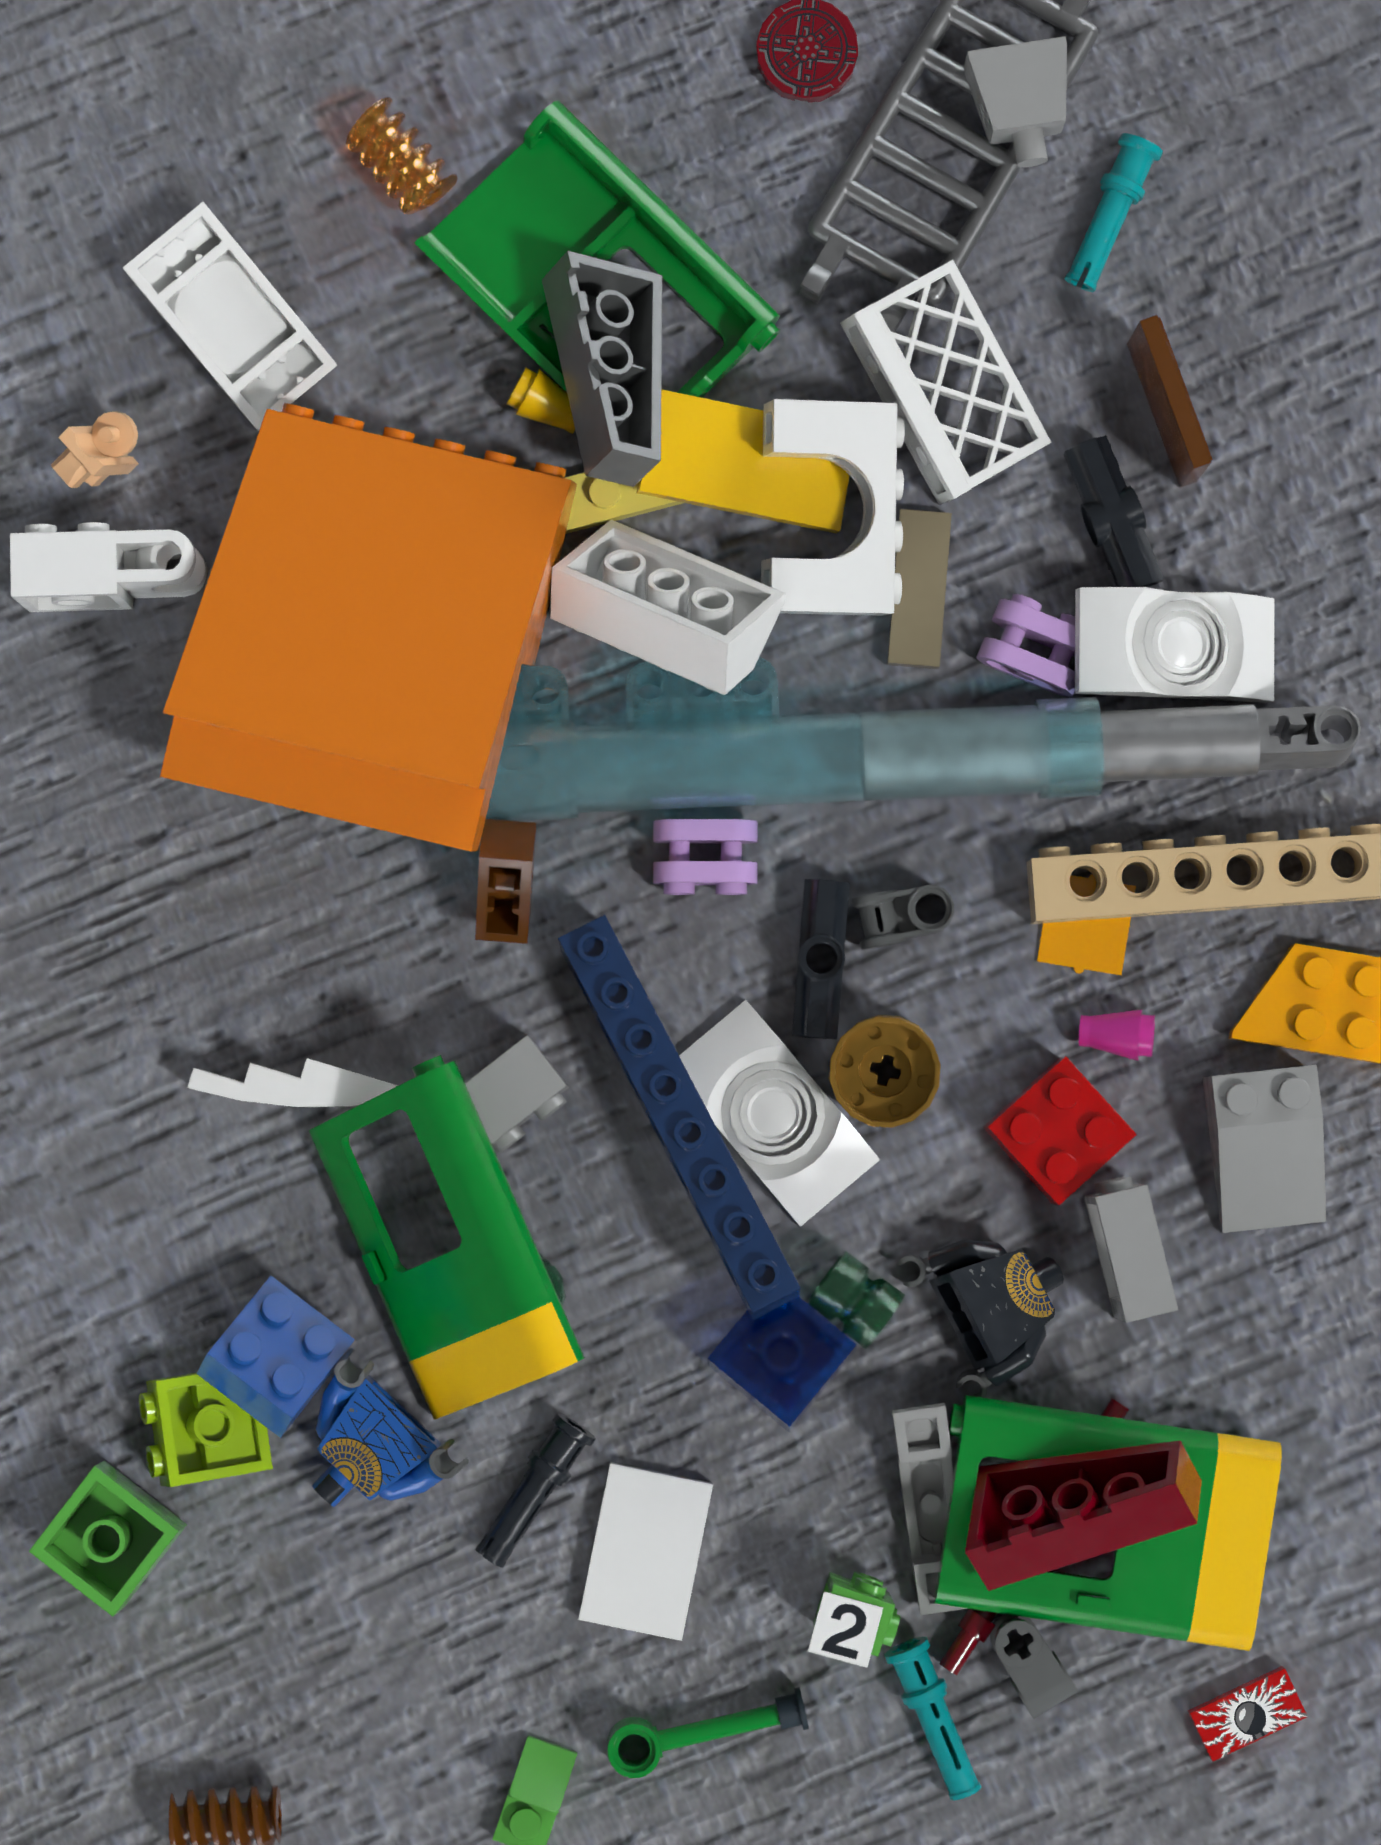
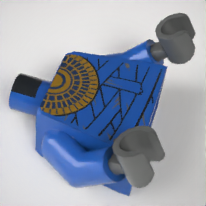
[312,1348,469,1507]

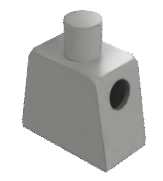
[964,36,1067,167]

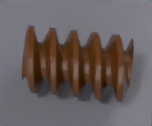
[169,1785,282,1845]

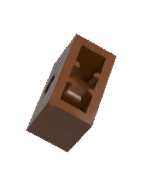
[475,819,537,944]

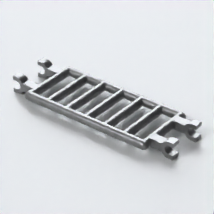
[800,0,1099,333]

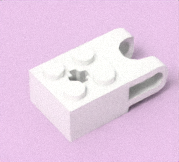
[10,522,207,612]

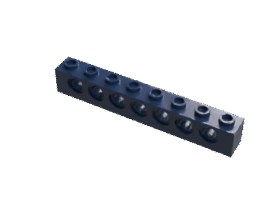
[558,915,801,1320]

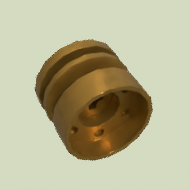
[829,1015,941,1128]

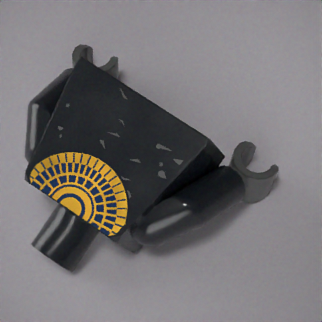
[897,1239,1064,1398]

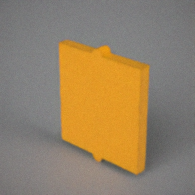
[1037,874,1136,976]

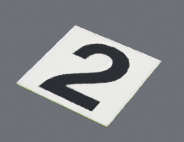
[808,1592,883,1668]

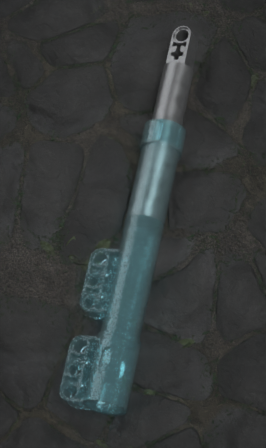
[486,657,1361,821]

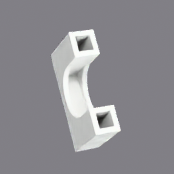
[761,399,905,616]

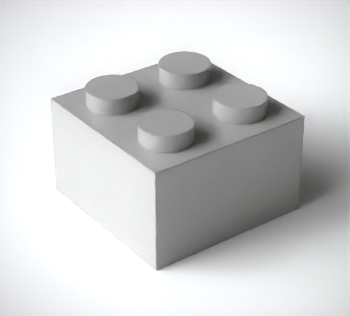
[465,1035,570,1153]

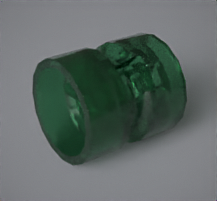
[806,1251,905,1349]

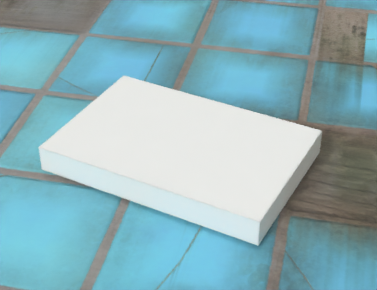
[578,1462,713,1641]

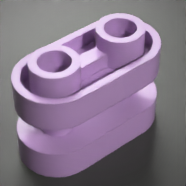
[976,594,1075,697]
[653,819,758,895]

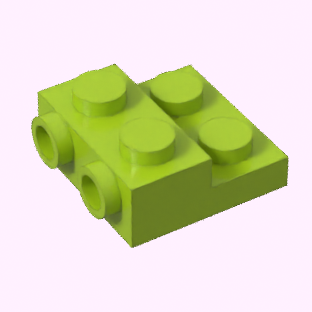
[139,1373,273,1487]

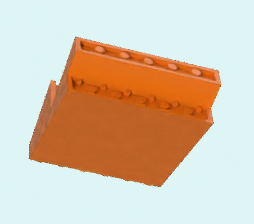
[160,403,577,852]

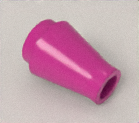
[1079,1009,1155,1061]

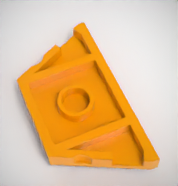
[1228,943,1381,1064]

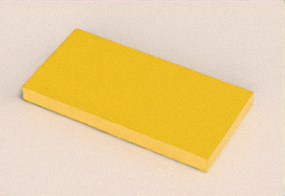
[636,389,850,533]

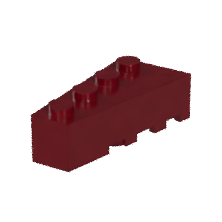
[965,1440,1202,1591]

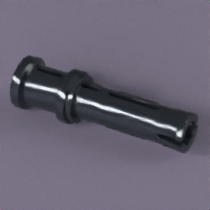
[475,1413,596,1568]

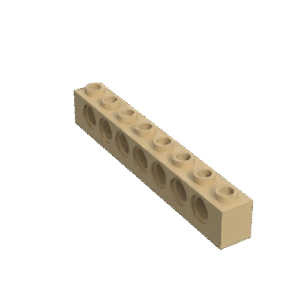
[1026,824,1381,924]

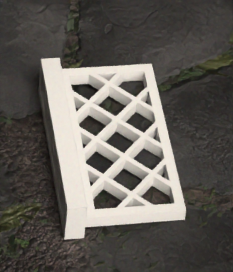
[840,260,1052,505]

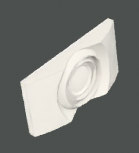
[123,202,337,431]
[1075,587,1274,703]
[679,1000,880,1227]

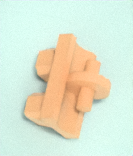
[51,411,139,488]

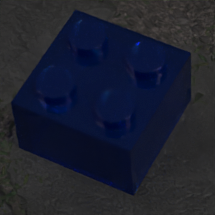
[707,1297,857,1432]

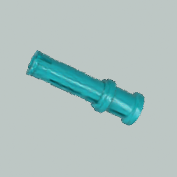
[1064,133,1163,292]
[884,1636,982,1801]

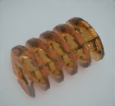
[345,97,458,215]

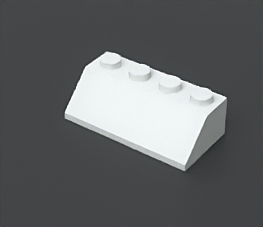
[550,520,786,695]

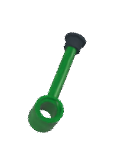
[607,1687,809,1778]

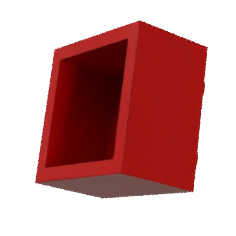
[983,1056,1137,1206]

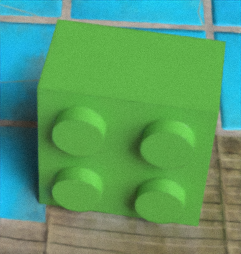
[29,1460,187,1617]

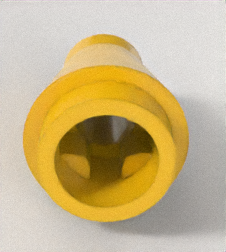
[506,367,575,434]

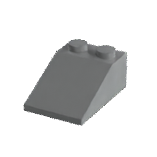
[1203,1065,1326,1233]

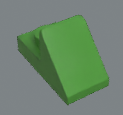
[492,1735,578,1845]

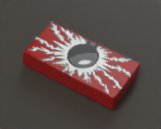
[1187,1666,1308,1762]

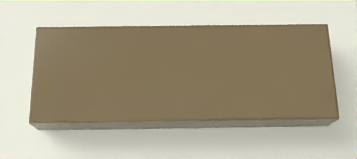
[887,509,952,669]

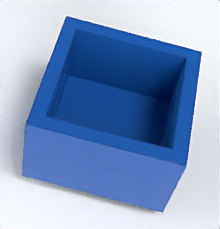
[197,1276,355,1438]

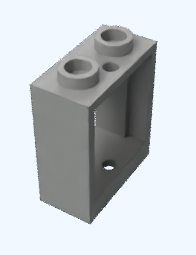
[1084,1176,1178,1323]

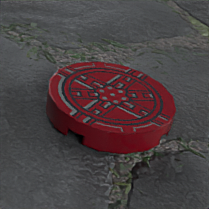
[756,0,858,103]

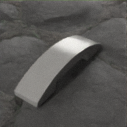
[892,1403,968,1615]

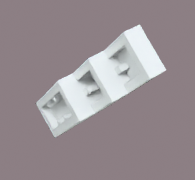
[187,1058,398,1107]

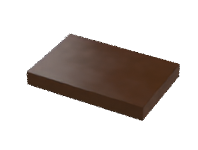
[1127,315,1213,488]

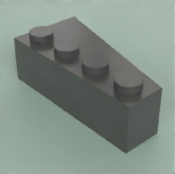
[542,251,662,487]

